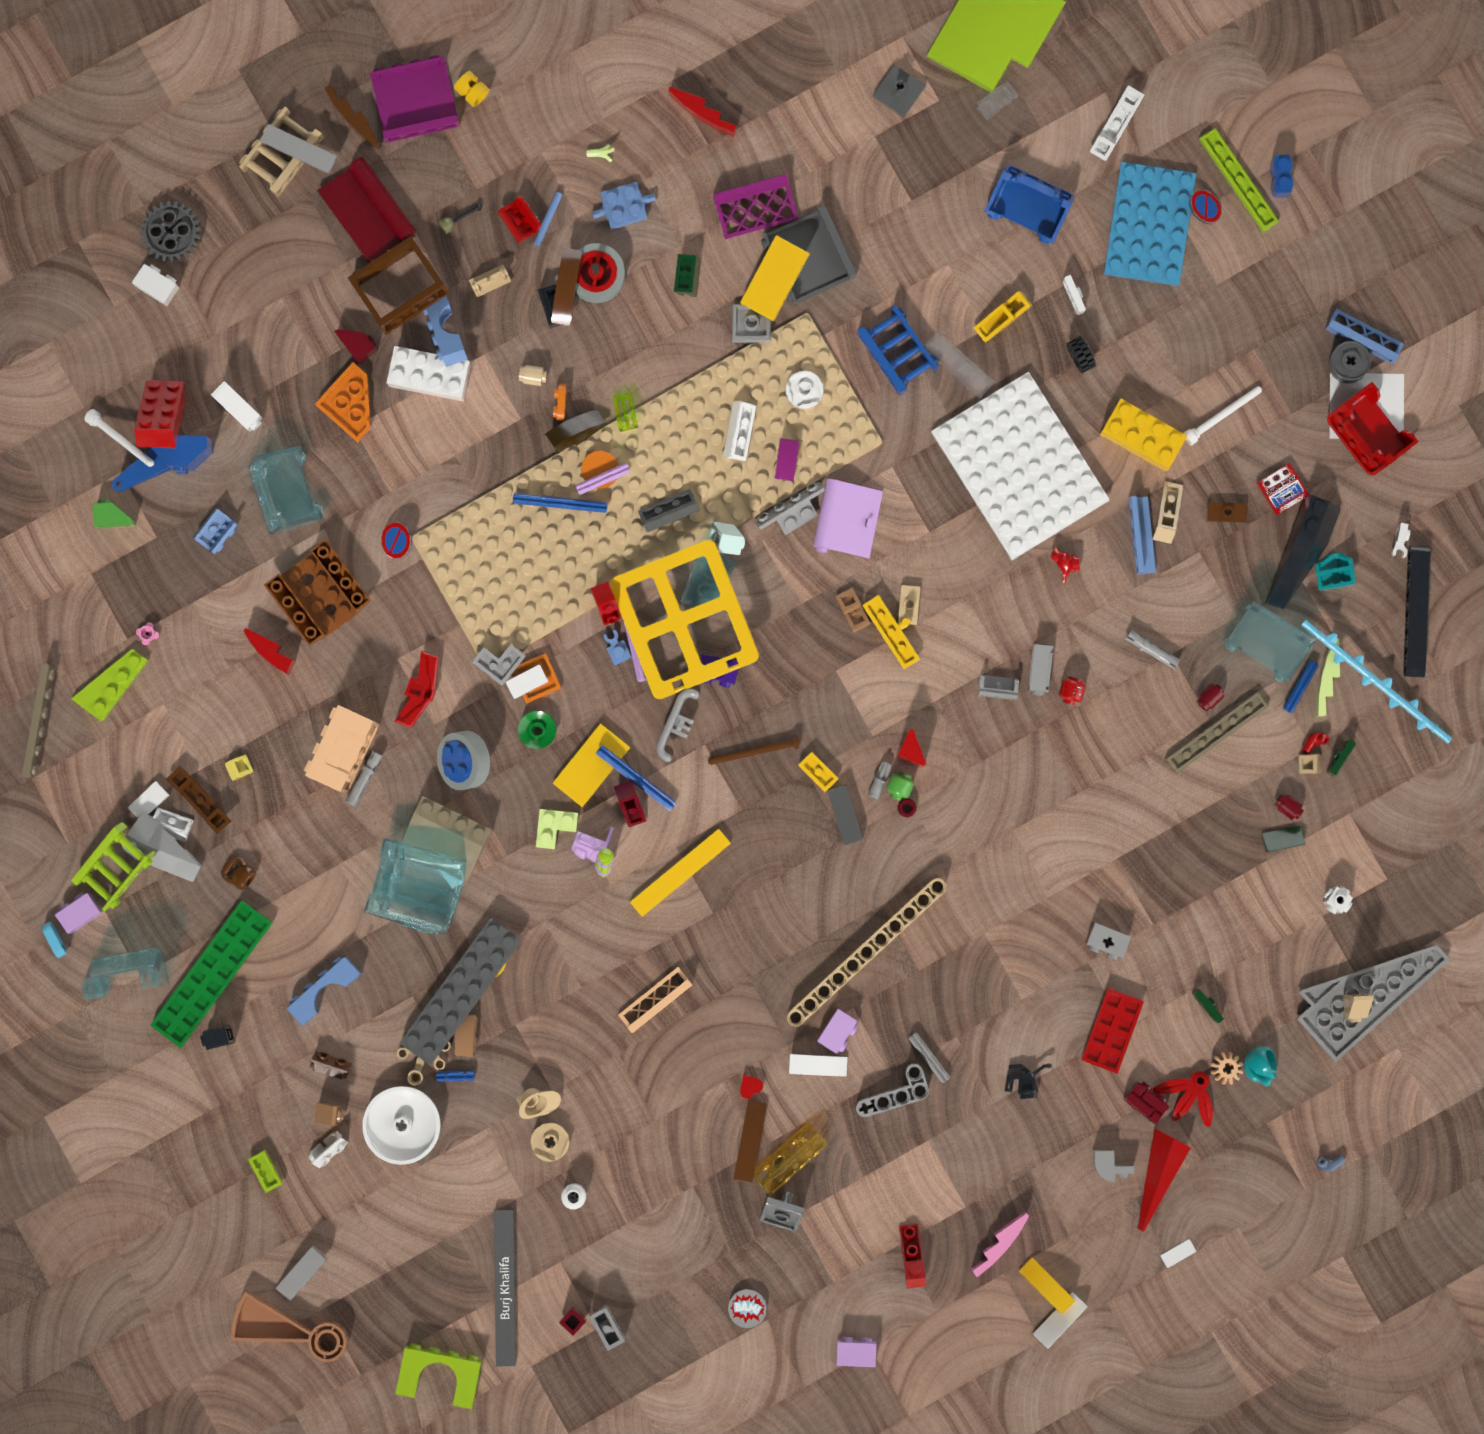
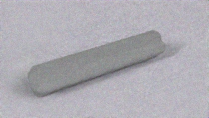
[909,1033,950,1083]

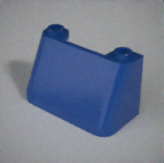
[984,165,1075,244]

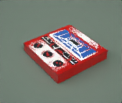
[1256,463,1309,516]

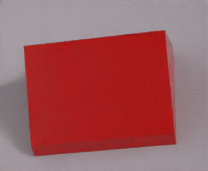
[896,729,927,768]

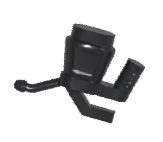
[1004,1063,1052,1099]

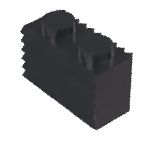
[200,1025,235,1050]

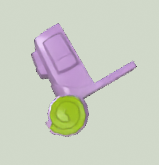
[572,826,614,877]

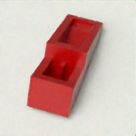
[244,628,296,675]

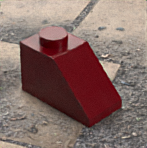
[334,329,377,364]
[614,780,647,827]

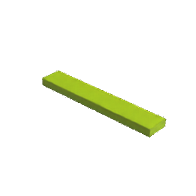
[1199,128,1279,233]

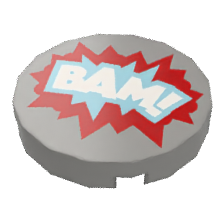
[728,1288,767,1328]

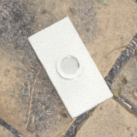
[1062,275,1086,315]

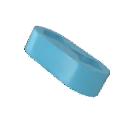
[41,922,67,958]

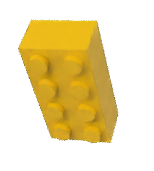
[1100,399,1187,472]

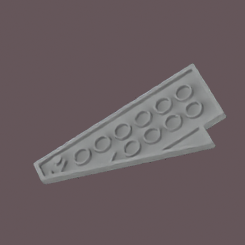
[1296,945,1450,1062]

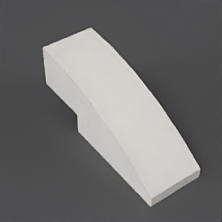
[789,1054,848,1076]

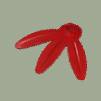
[1153,1071,1213,1127]

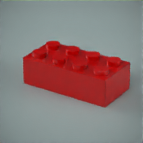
[134,380,187,448]

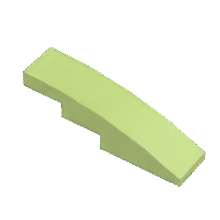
[1315,638,1340,717]

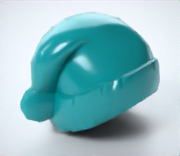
[1243,1046,1277,1087]

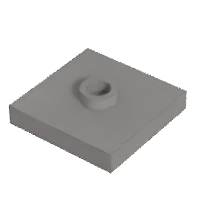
[732,304,771,343]

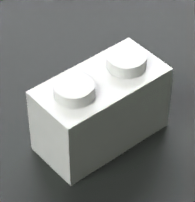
[132,264,179,306]

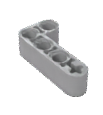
[855,1063,929,1117]

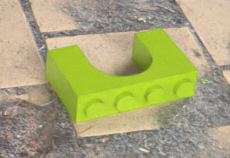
[395,1343,482,1409]

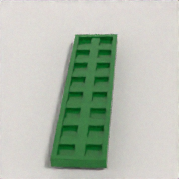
[150,900,273,1048]

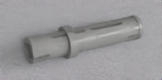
[1125,629,1180,670]
[345,751,383,807]

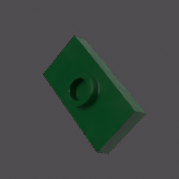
[1327,739,1356,776]
[1192,989,1224,1023]

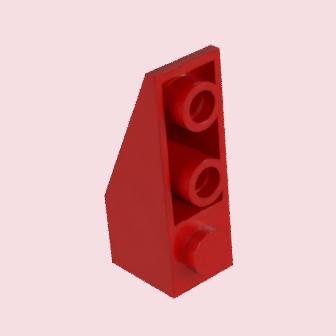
[899,1224,926,1289]

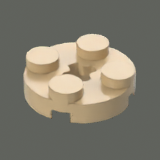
[531,1122,570,1162]

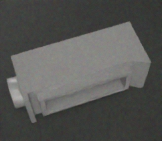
[1028,644,1054,696]

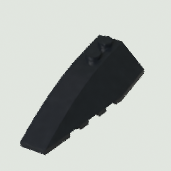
[1265,495,1341,610]

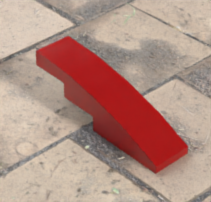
[668,87,737,137]

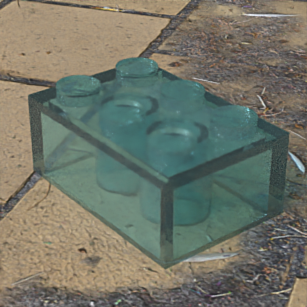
[680,555,736,616]

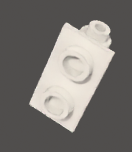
[308,1131,348,1168]

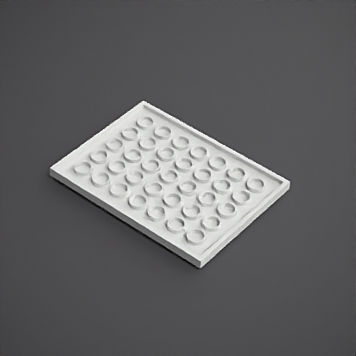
[931,372,1110,560]

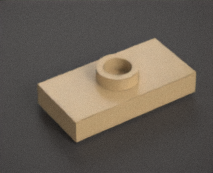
[898,585,921,625]

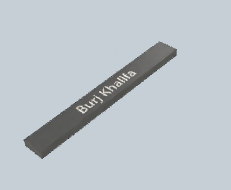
[494,1209,516,1367]

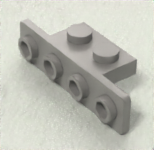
[754,481,825,535]

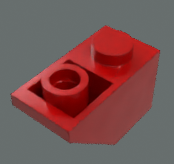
[590,581,622,625]

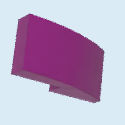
[774,438,799,481]

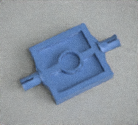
[592,182,656,230]

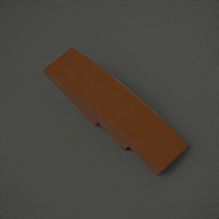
[324,84,381,150]
[733,1100,767,1184]

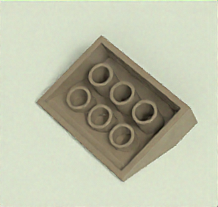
[399,796,493,882]

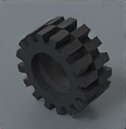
[1066,336,1096,374]

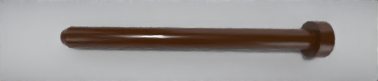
[708,735,799,765]

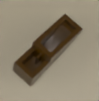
[545,410,607,454]

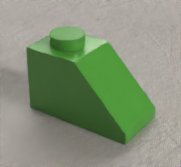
[92,499,136,529]

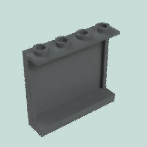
[761,205,857,305]

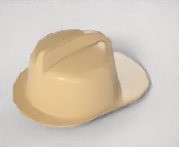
[516,1088,561,1119]

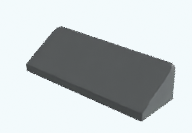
[638,489,699,532]
[827,785,863,846]

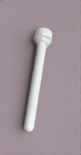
[1183,386,1262,446]
[84,409,154,467]

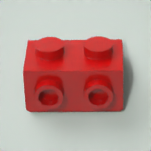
[497,196,542,244]

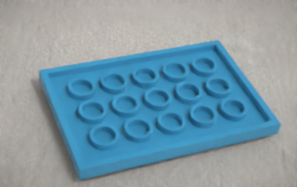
[1103,162,1196,286]

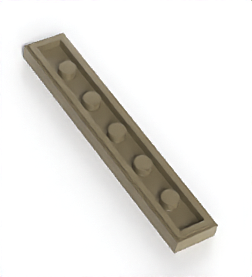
[1165,691,1269,774]

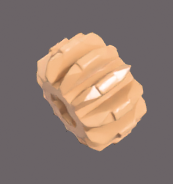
[1210,1052,1243,1085]

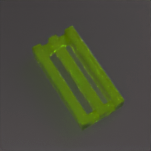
[613,391,638,432]

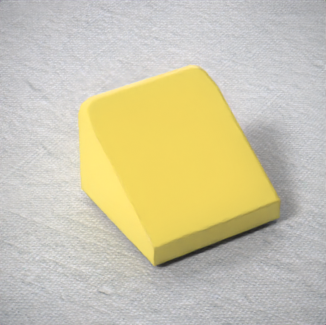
[225,754,254,781]

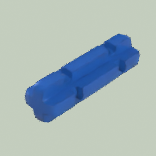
[436,1070,475,1082]

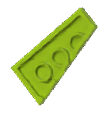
[71,649,149,722]

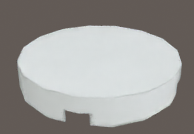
[786,371,823,409]

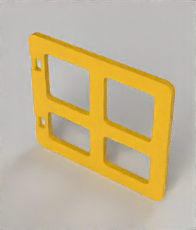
[610,540,759,699]

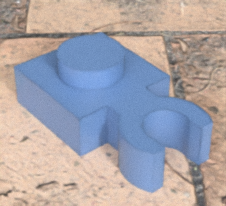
[604,629,632,666]

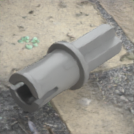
[868,761,892,800]

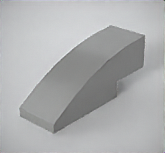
[275,1245,328,1301]

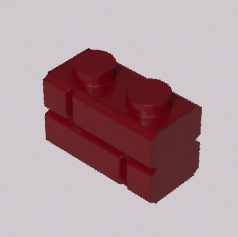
[1123,1081,1169,1124]

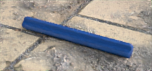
[513,493,608,513]
[596,745,676,811]

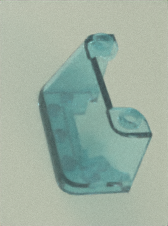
[248,446,324,535]
[1222,601,1316,683]

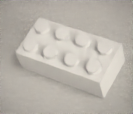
[387,346,471,402]

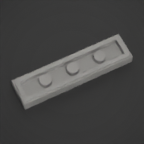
[260,124,338,175]

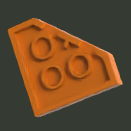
[315,362,371,443]

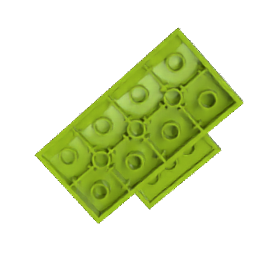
[927,0,1066,93]

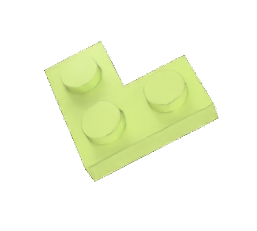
[536,809,578,849]

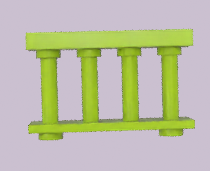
[71,822,156,912]

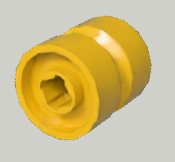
[454,71,490,107]

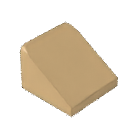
[1299,754,1322,774]

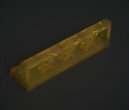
[754,1122,829,1196]

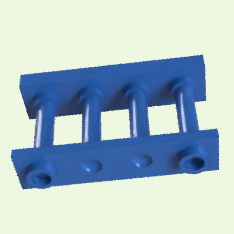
[857,305,939,396]

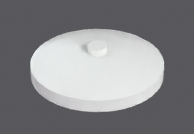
[363,1086,441,1165]

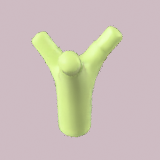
[586,144,615,162]

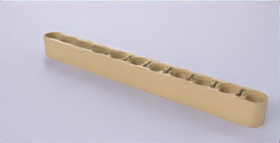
[787,878,946,1027]

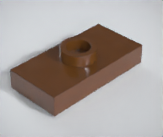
[1207,502,1247,523]

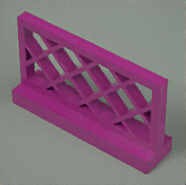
[713,174,798,239]

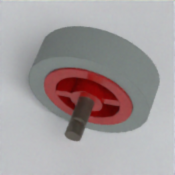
[575,243,625,303]

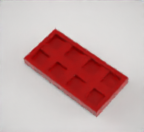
[1081,988,1144,1074]

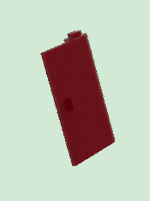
[317,157,417,262]

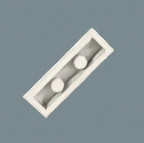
[723,401,756,461]
[1033,1292,1088,1349]

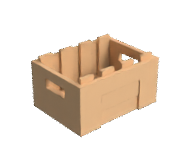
[304,705,380,794]

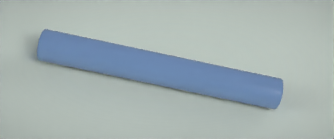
[533,192,563,247]

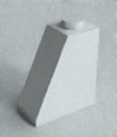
[211,381,263,432]

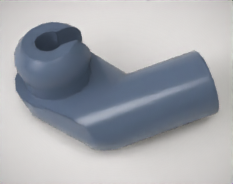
[1317,1154,1346,1172]

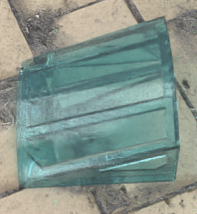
[364,838,466,935]

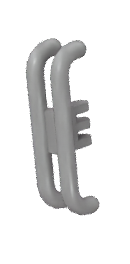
[656,689,699,762]

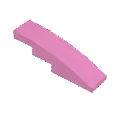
[972,1212,1029,1277]

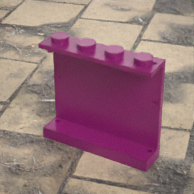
[369,55,460,143]

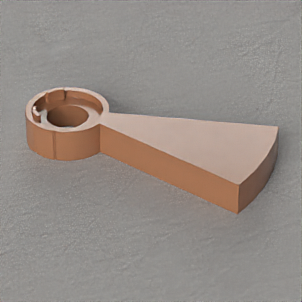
[230,1290,349,1362]

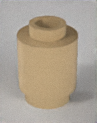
[519,365,547,386]

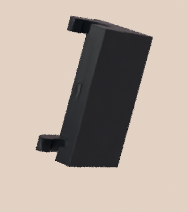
[538,285,561,329]

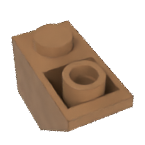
[314,1102,344,1126]

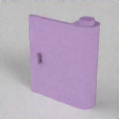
[813,479,883,559]

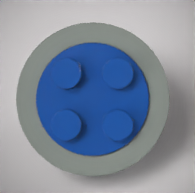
[437,731,490,790]

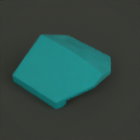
[1315,552,1356,591]

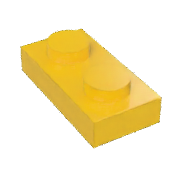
[798,752,839,792]

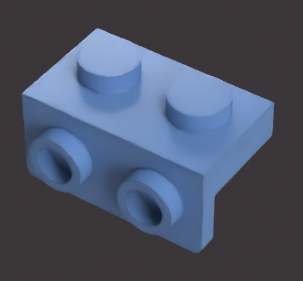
[193,508,237,554]

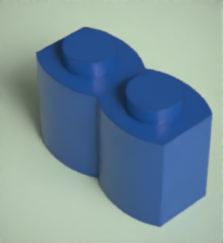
[1270,155,1293,198]

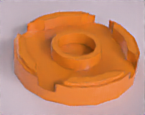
[581,450,619,489]

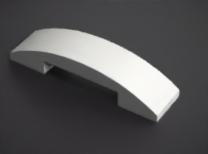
[1090,85,1144,161]

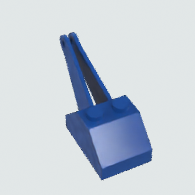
[112,435,214,492]

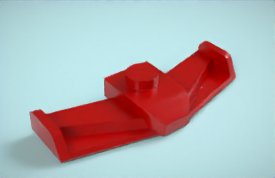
[394,650,439,728]

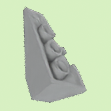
[120,812,202,882]

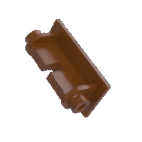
[310,1052,352,1080]

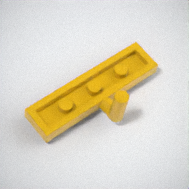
[862,595,920,670]

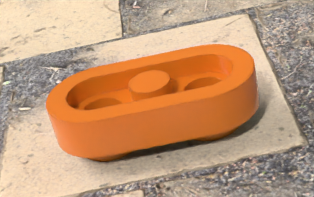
[553,383,567,422]

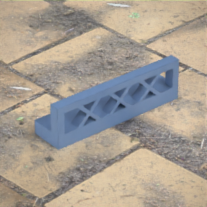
[1325,308,1404,365]
[1128,496,1156,575]

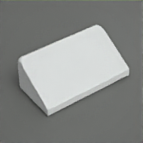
[153,807,194,842]

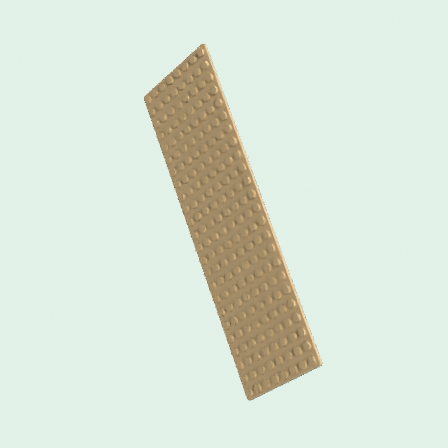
[412,313,882,658]

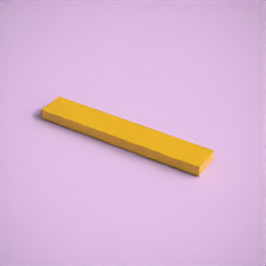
[630,829,731,917]

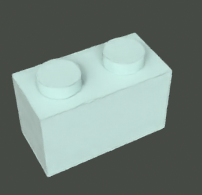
[708,522,745,555]

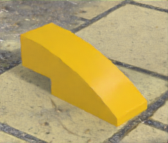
[974,291,1033,343]
[1019,1257,1075,1314]

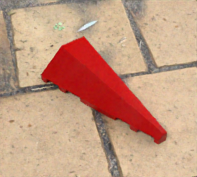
[1137,1128,1191,1232]

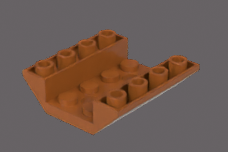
[264,539,371,646]

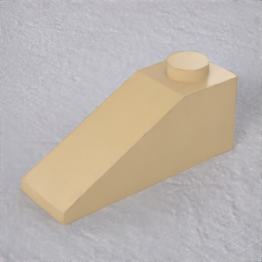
[1152,481,1183,544]
[1343,994,1373,1022]

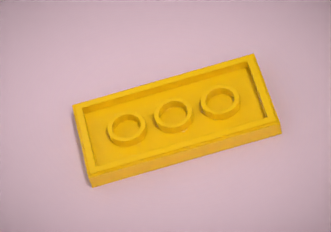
[740,235,810,321]
[553,723,630,807]

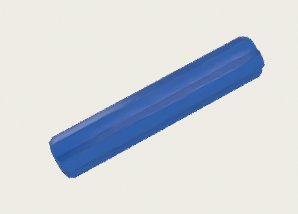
[1283,661,1319,713]

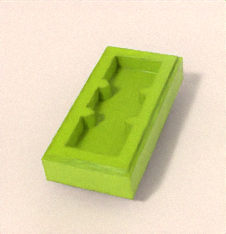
[248,1149,283,1193]

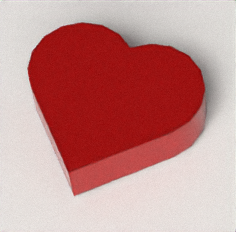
[740,1075,763,1099]

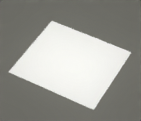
[1329,372,1404,439]

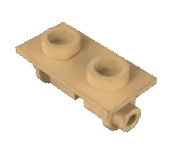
[469,265,511,297]

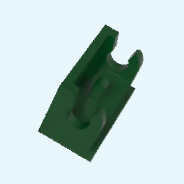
[674,254,701,297]

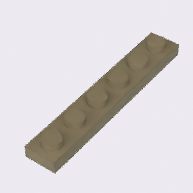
[22,663,55,779]

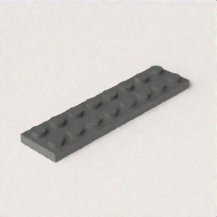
[400,918,522,1066]

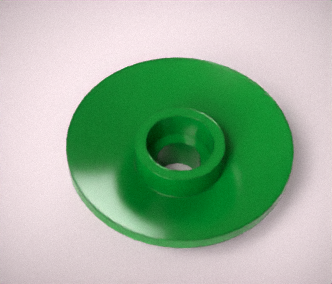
[518,711,556,749]

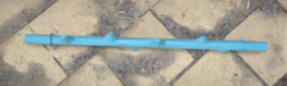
[1301,619,1452,744]

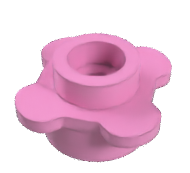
[136,622,159,645]

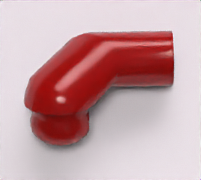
[1302,732,1329,754]

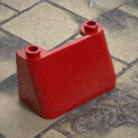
[1327,382,1419,476]

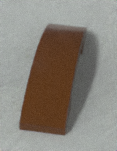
[551,248,583,326]
[166,766,232,835]

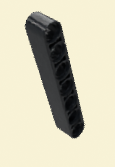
[1403,545,1430,678]

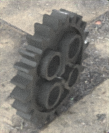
[139,200,202,263]

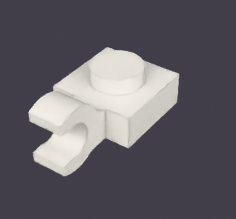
[1391,523,1410,558]

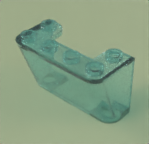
[82,948,169,1001]

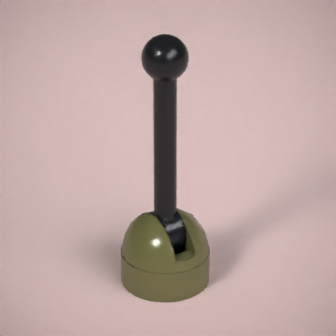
[439,203,482,234]

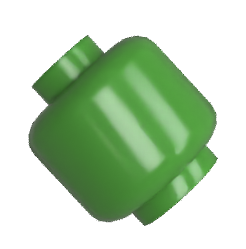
[886,771,914,801]

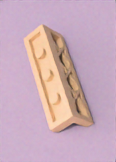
[618,967,692,1033]

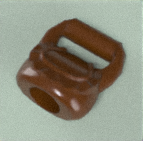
[221,856,256,890]

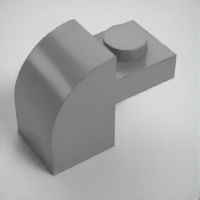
[1093,1149,1134,1182]

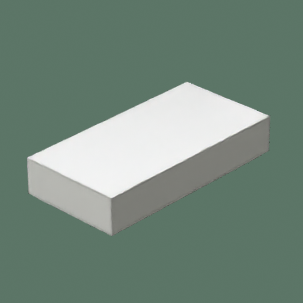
[506,664,549,699]
[128,781,169,818]

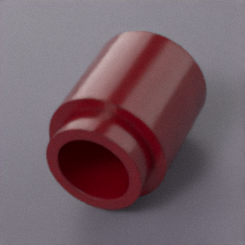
[1196,683,1225,712]
[1274,793,1304,820]

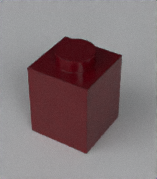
[559,1306,587,1336]

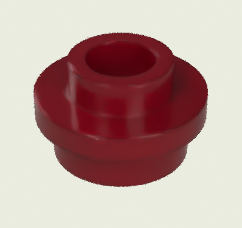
[897,798,917,817]

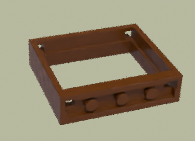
[348,236,449,335]

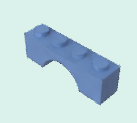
[423,296,468,367]
[287,956,362,1026]

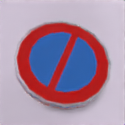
[1189,189,1222,225]
[380,521,413,559]

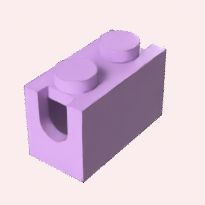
[55,892,103,934]
[817,1008,858,1054]
[836,1337,877,1367]

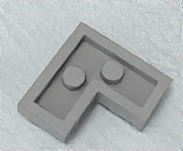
[472,644,526,686]

